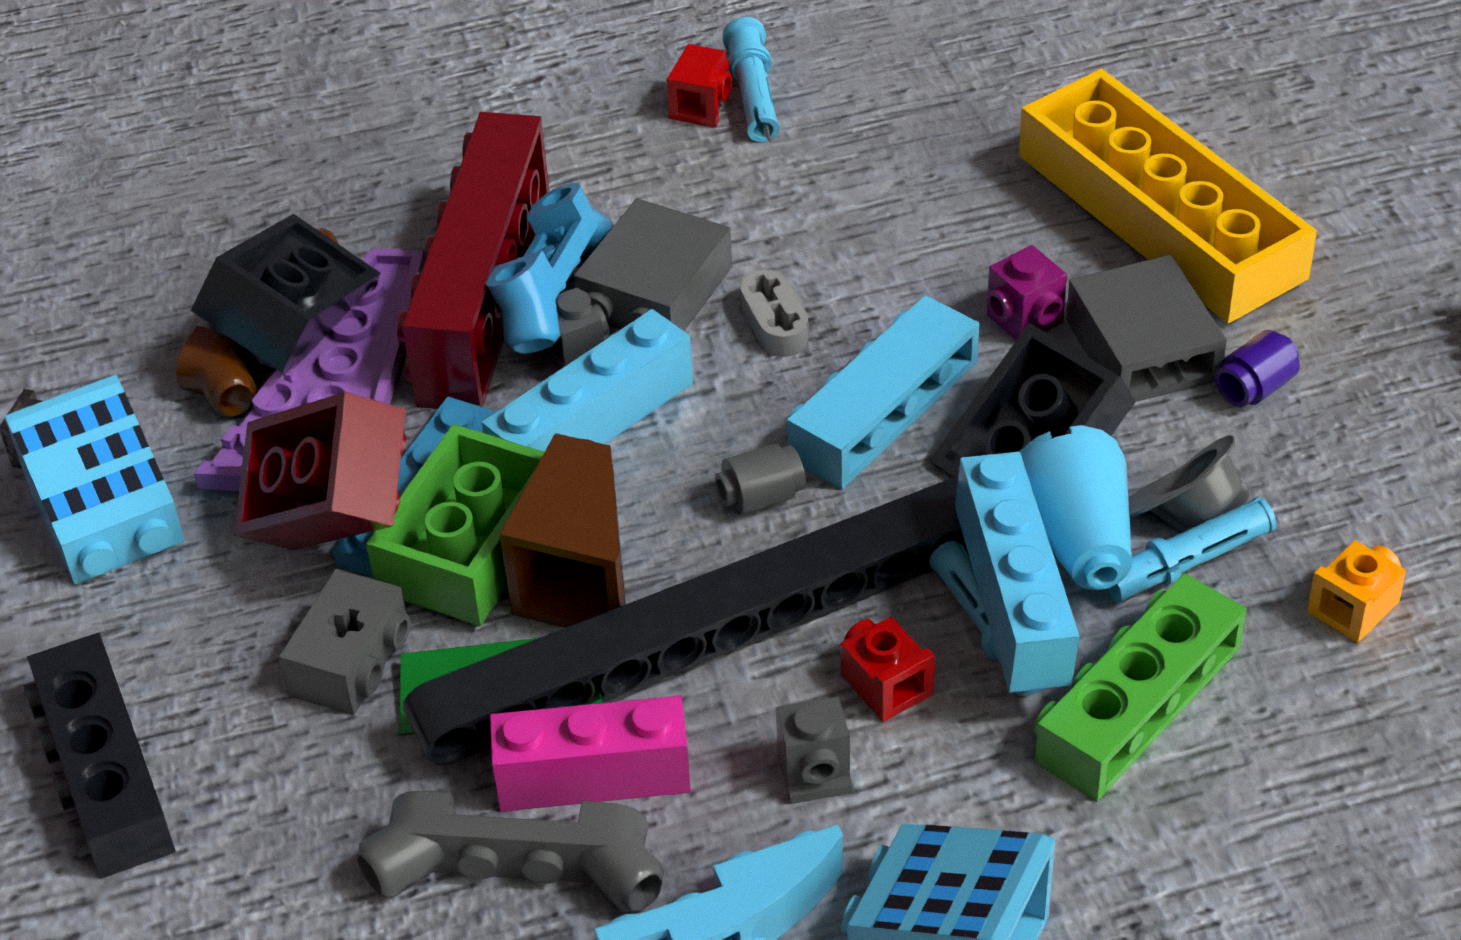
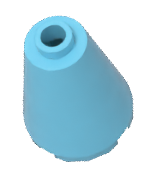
[1020,425,1132,590]

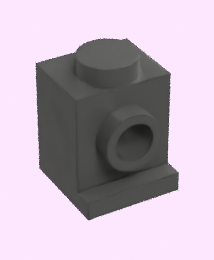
[544,287,609,371]
[776,696,853,804]

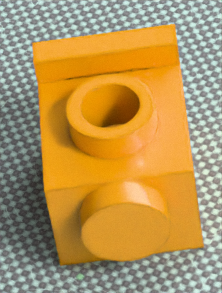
[1307,540,1406,644]

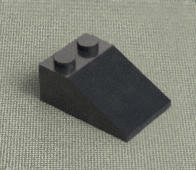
[190,214,381,373]
[929,323,1136,477]

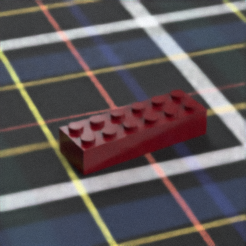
[397,112,550,409]

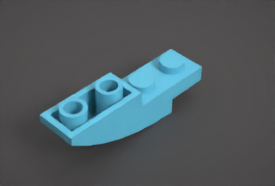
[594,824,843,940]

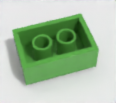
[366,424,544,626]

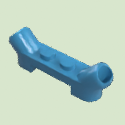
[486,183,614,354]

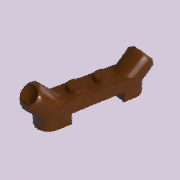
[176,227,338,418]

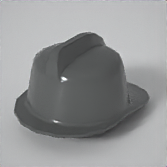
[1128,436,1250,532]

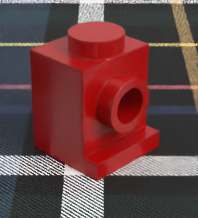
[667,44,732,128]
[840,616,935,722]

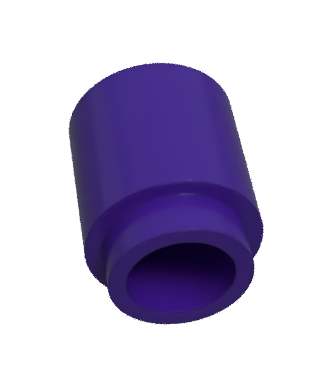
[1215,330,1300,407]

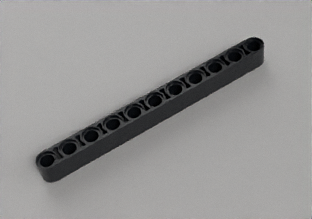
[402,476,969,765]

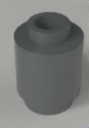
[715,444,806,515]

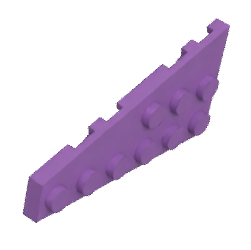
[194,248,425,491]

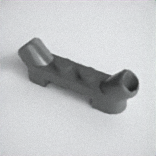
[357,791,664,913]

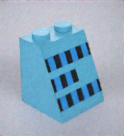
[5,375,185,585]
[841,823,1056,940]

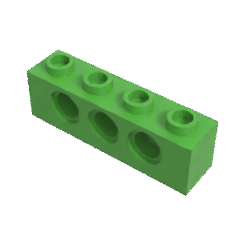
[1033,573,1247,802]

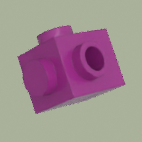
[986,245,1067,340]

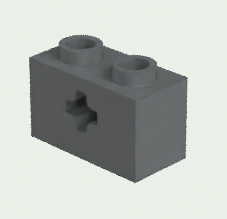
[279,569,411,715]

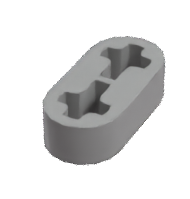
[740,269,809,357]

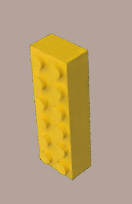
[1019,68,1317,324]

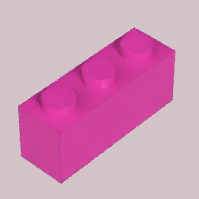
[490,695,691,812]

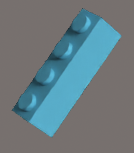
[786,295,979,490]
[481,309,693,452]
[955,451,1080,693]

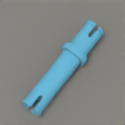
[1106,496,1277,603]

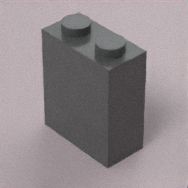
[574,198,732,331]
[1066,255,1227,402]

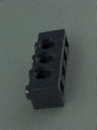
[23,632,176,879]

